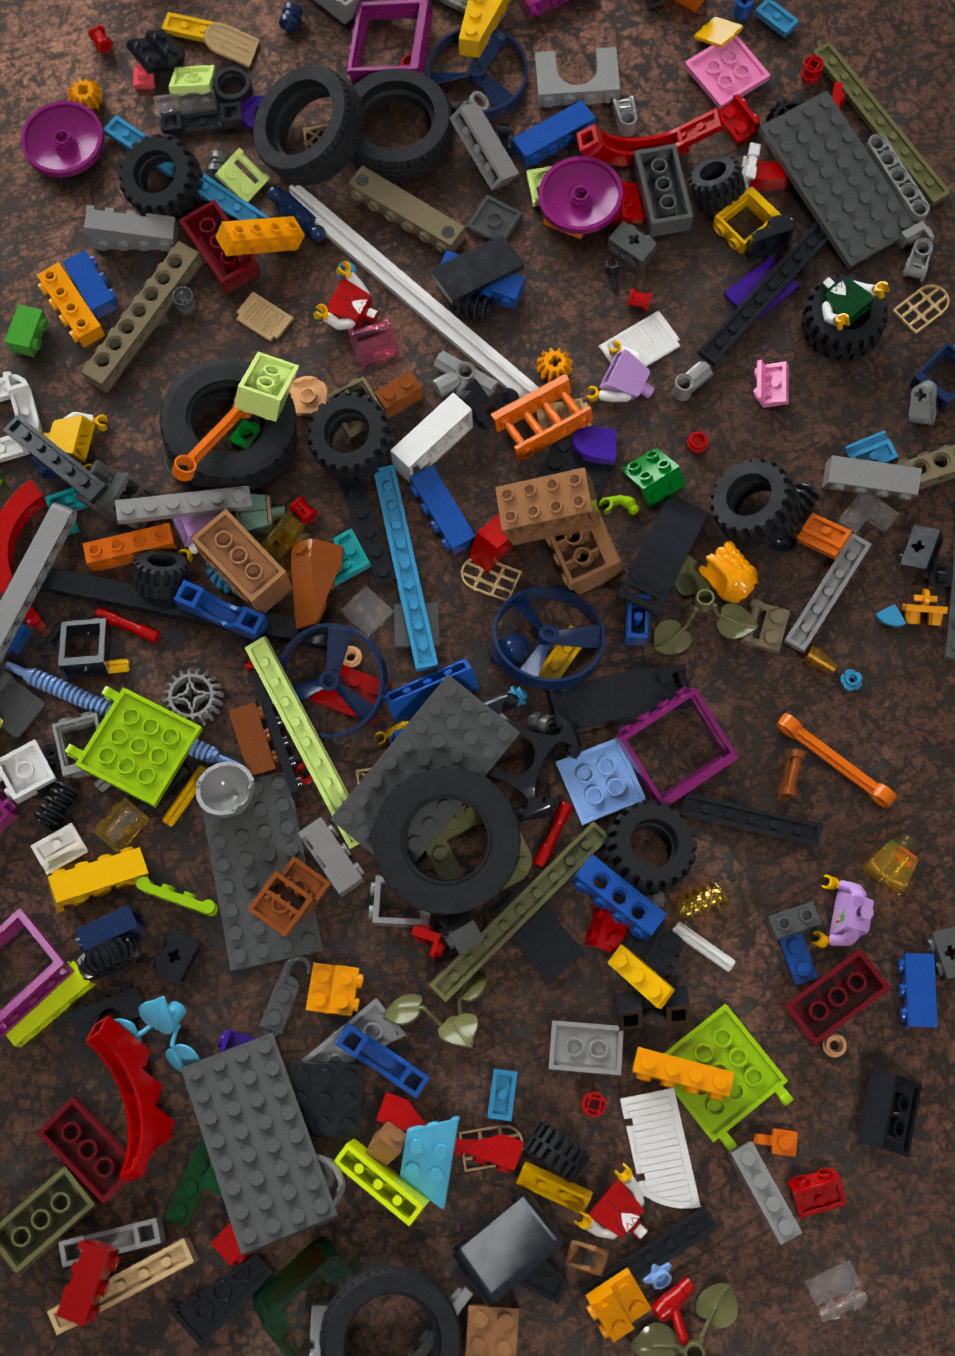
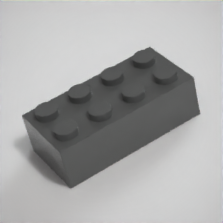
[633,144,693,237]

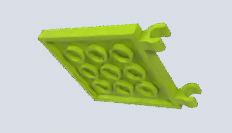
[64,686,203,808]
[664,1004,794,1152]

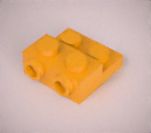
[306,963,364,1017]
[585,1268,652,1343]

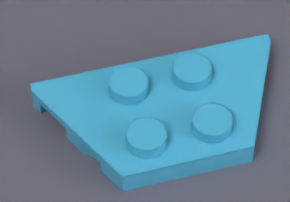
[400,1116,460,1209]

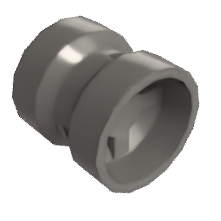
[206,151,230,180]
[172,286,197,315]
[527,711,558,735]

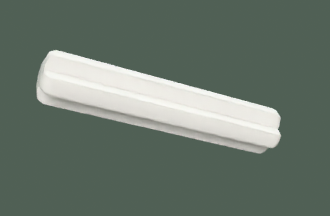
[672,922,735,972]

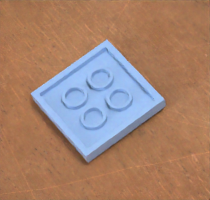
[555,738,646,826]

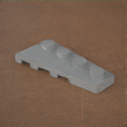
[302,998,406,1063]

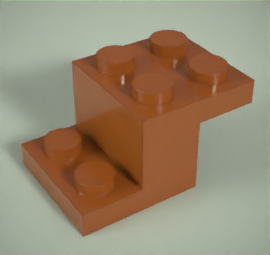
[247,856,332,938]

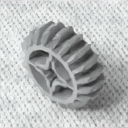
[162,668,224,726]

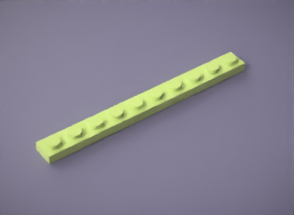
[245,637,360,849]

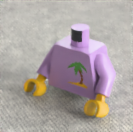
[811,875,874,948]

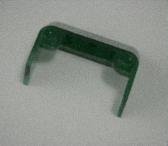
[253,1236,359,1356]

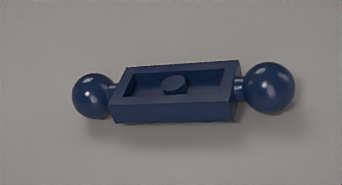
[267,186,326,242]

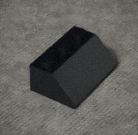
[857,1070,922,1157]

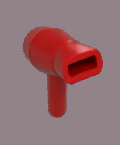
[651,1277,696,1346]

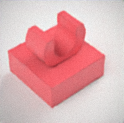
[133,64,155,90]

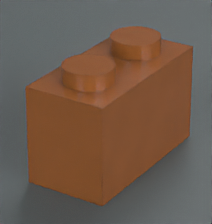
[374,370,423,418]

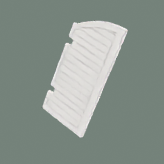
[620,1088,701,1209]

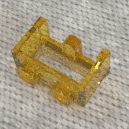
[94,798,150,854]

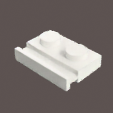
[31,823,89,875]

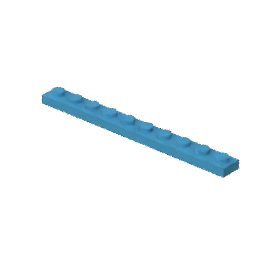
[103,115,271,221]
[374,465,438,672]

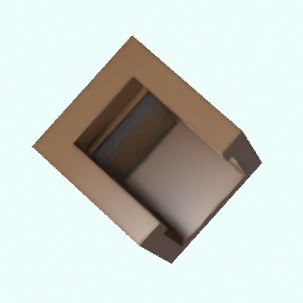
[565,1240,609,1277]

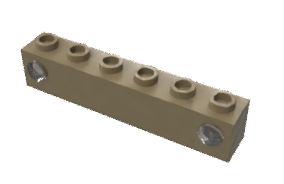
[348,165,465,253]

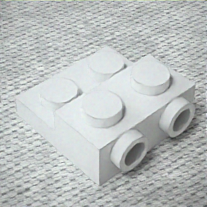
[0,739,57,804]

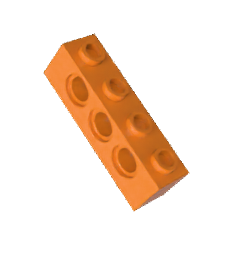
[83,523,178,572]

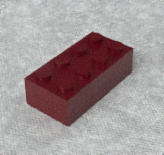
[179,199,261,295]
[781,949,891,1047]
[37,1097,131,1204]

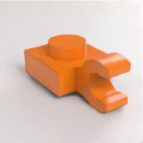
[753,1128,798,1157]

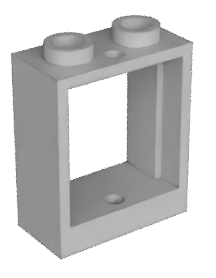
[52,712,102,781]
[369,876,431,928]

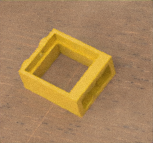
[713,187,781,255]

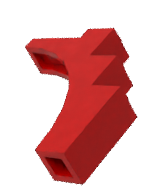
[85,1015,175,1183]

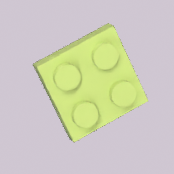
[169,65,216,96]

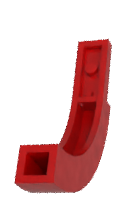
[749,82,845,191]
[576,108,724,166]
[0,479,47,631]

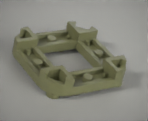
[425,804,532,892]

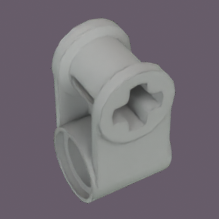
[612,95,638,137]
[902,238,933,282]
[909,380,937,425]

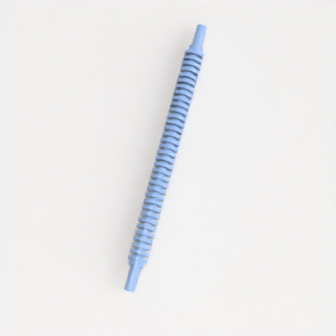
[5,661,239,764]

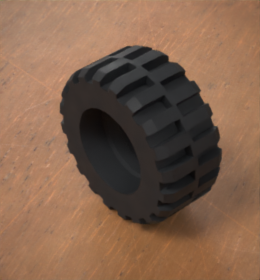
[118,134,203,217]
[801,274,888,361]
[307,392,395,481]
[709,458,800,548]
[603,801,697,895]

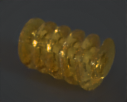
[675,881,729,926]

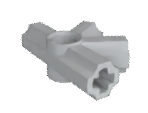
[433,351,498,398]

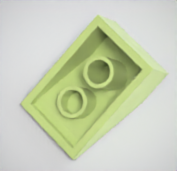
[234,352,299,422]

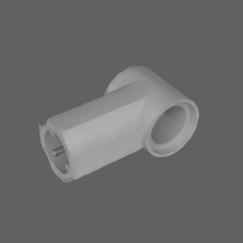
[672,361,713,401]

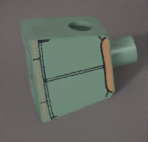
[235,494,286,537]

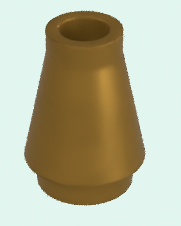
[802,645,838,675]

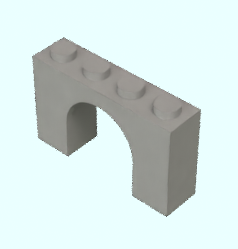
[535,47,620,107]

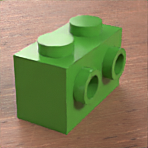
[4,304,48,357]

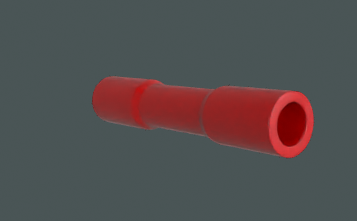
[95,606,161,643]
[532,801,573,869]

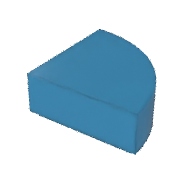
[874,604,906,628]

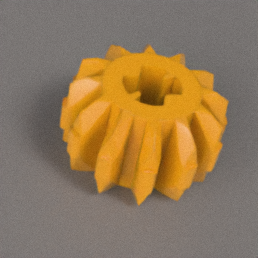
[68,77,103,110]
[537,347,573,383]

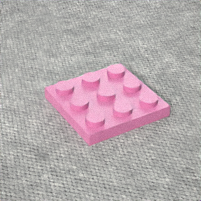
[684,35,771,109]

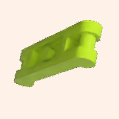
[136,876,219,917]

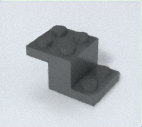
[74,460,159,531]

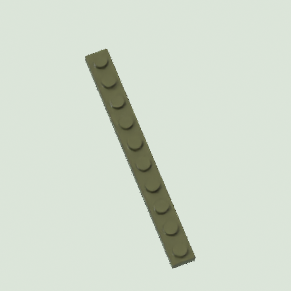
[812,41,951,207]
[429,821,607,1003]

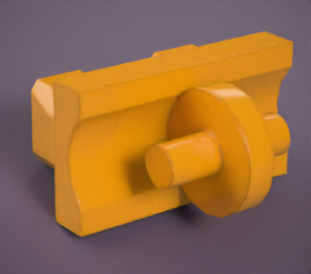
[902,589,948,626]

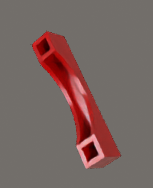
[376,1092,524,1174]

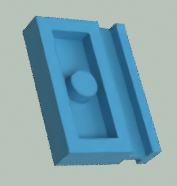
[844,430,899,463]

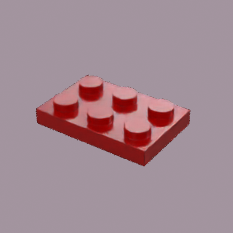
[310,665,391,726]

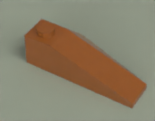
[291,538,344,631]

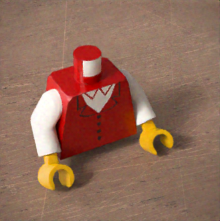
[313,261,379,330]
[574,1163,648,1240]

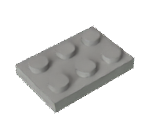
[548,1020,624,1076]

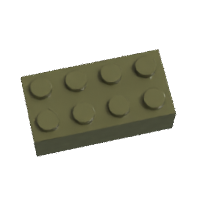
[0,1166,102,1274]

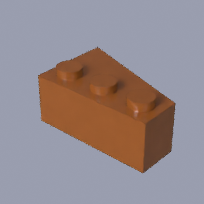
[228,701,279,776]

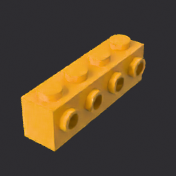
[215,216,305,256]
[37,262,105,348]
[631,1047,735,1101]

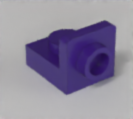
[218,1029,257,1053]

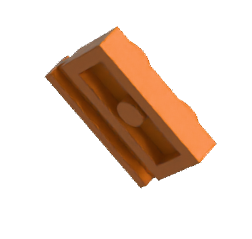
[797,512,852,560]

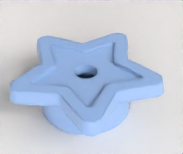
[643,1262,672,1290]

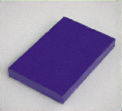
[723,256,800,324]

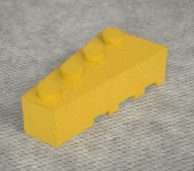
[459,0,512,58]
[48,847,148,913]

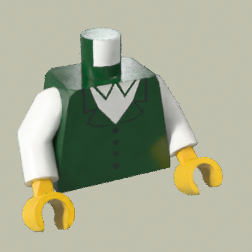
[820,277,890,331]

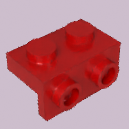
[584,905,627,954]
[411,923,446,962]

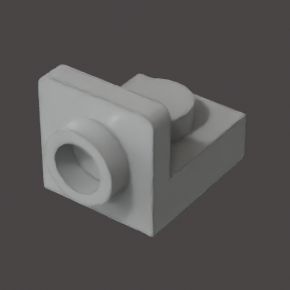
[897,221,934,249]

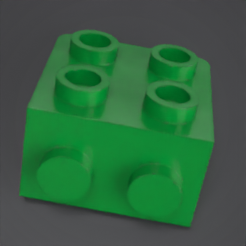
[622,448,685,508]

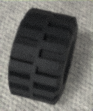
[688,154,746,210]
[132,550,190,599]
[523,1121,590,1183]

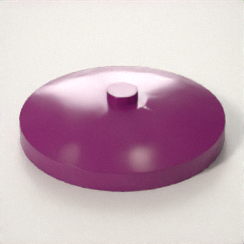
[21,101,104,178]
[539,156,623,234]

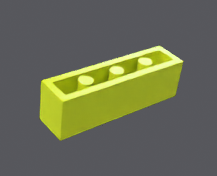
[0,961,96,1047]
[334,1138,430,1226]

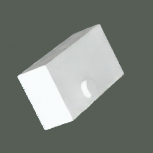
[390,392,473,484]

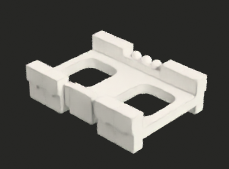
[741,143,761,192]

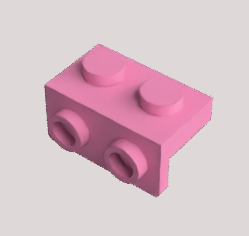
[754,360,789,408]

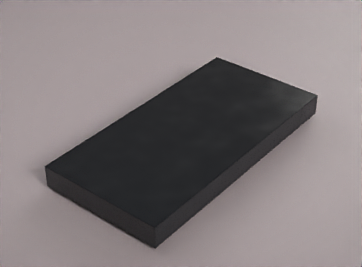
[430,234,525,305]
[488,881,584,984]

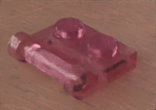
[347,318,399,366]

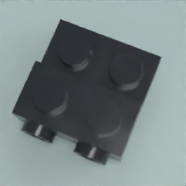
[126,29,185,74]
[746,214,795,263]
[626,927,684,979]

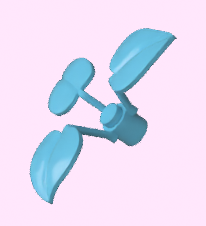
[114,996,200,1072]

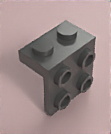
[0,672,45,738]

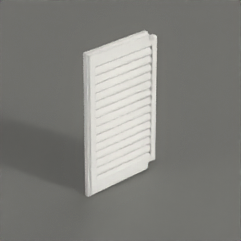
[598,310,680,367]

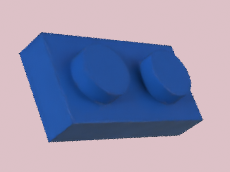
[778,933,819,986]

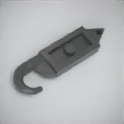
[259,955,312,1038]

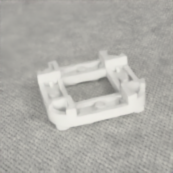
[0,372,43,463]

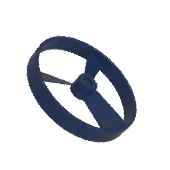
[427,28,529,120]
[491,587,606,690]
[279,623,388,738]

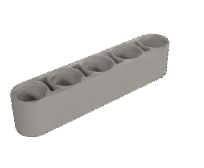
[866,134,930,224]

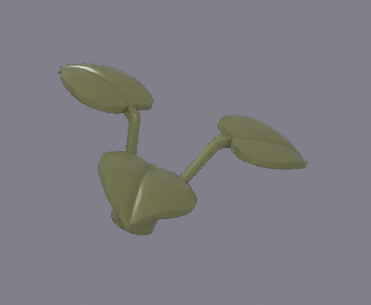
[654,556,758,655]
[384,973,488,1049]
[631,1283,738,1356]

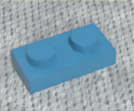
[754,0,799,38]
[487,1069,518,1121]

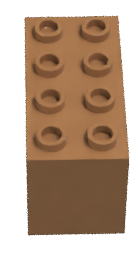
[495,467,601,545]
[191,509,293,614]
[546,512,626,595]

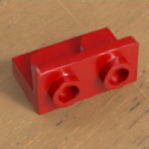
[718,93,760,146]
[612,181,645,228]
[787,1168,847,1219]

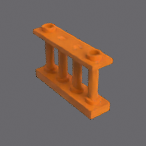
[490,374,593,462]

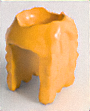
[698,541,759,604]

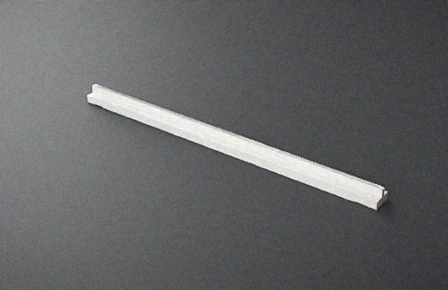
[289,185,539,398]

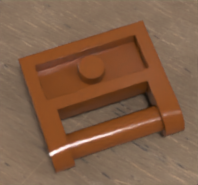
[777,749,806,803]

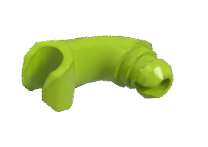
[599,495,639,515]

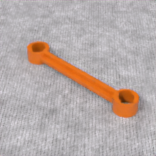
[172,397,253,481]
[776,713,897,809]

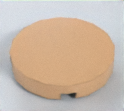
[290,376,329,418]

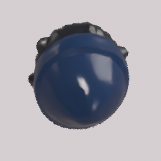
[490,632,532,669]

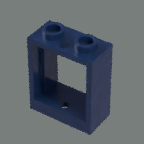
[909,342,955,412]
[76,905,147,952]

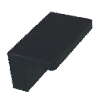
[456,379,497,430]

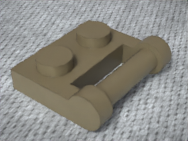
[740,599,790,654]

